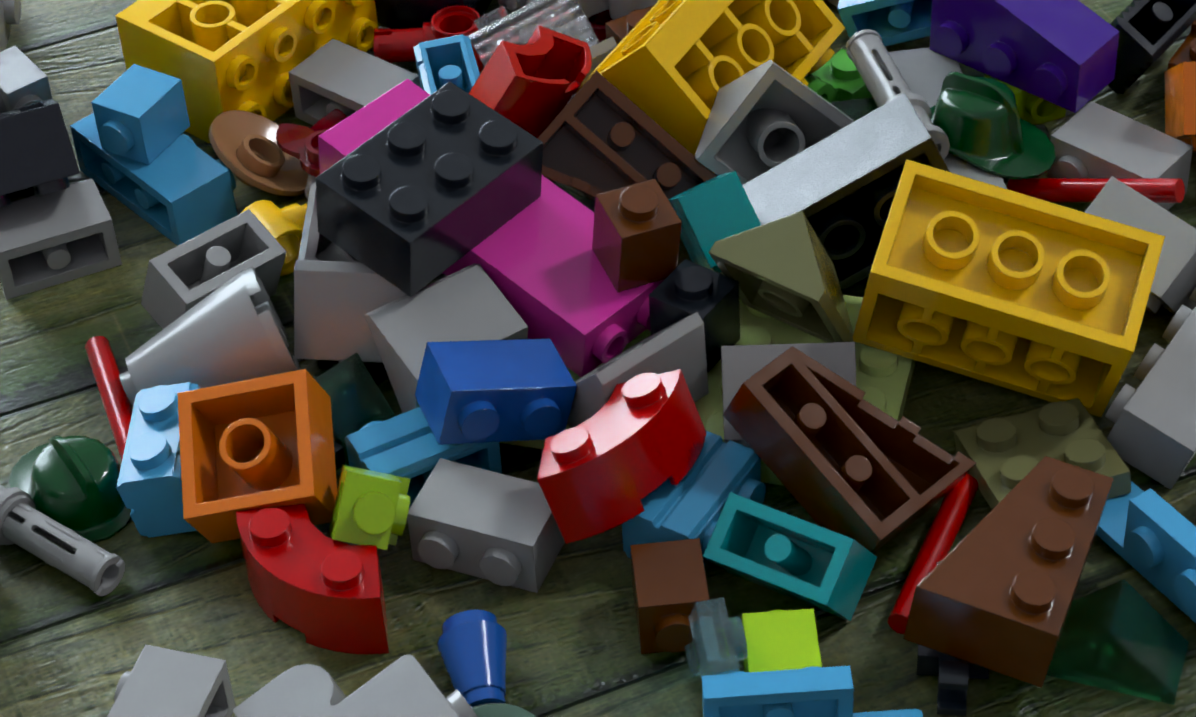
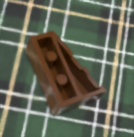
[538,71,717,202]
[723,346,976,554]
[903,456,1114,688]

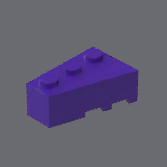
[930,0,1119,113]

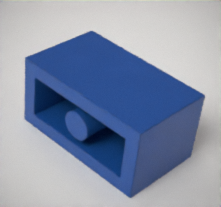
[415,339,577,445]

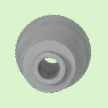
[119,266,301,407]

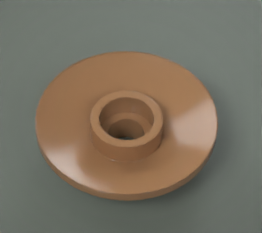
[209,110,308,196]

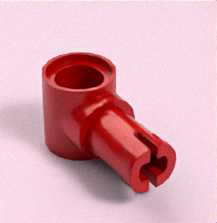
[373,5,485,73]

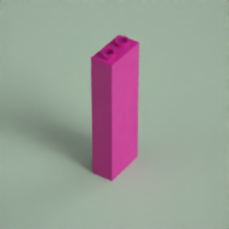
[318,79,665,377]

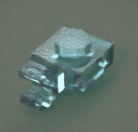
[684,597,747,678]

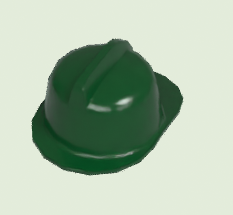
[931,72,1056,180]
[9,435,131,543]

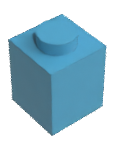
[91,64,190,165]

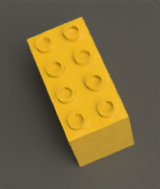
[115,0,378,144]
[576,0,845,174]
[853,159,1165,417]

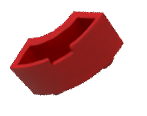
[469,25,592,138]
[537,369,707,544]
[236,504,389,654]

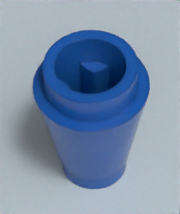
[437,610,507,707]

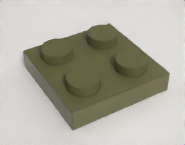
[954,398,1131,509]

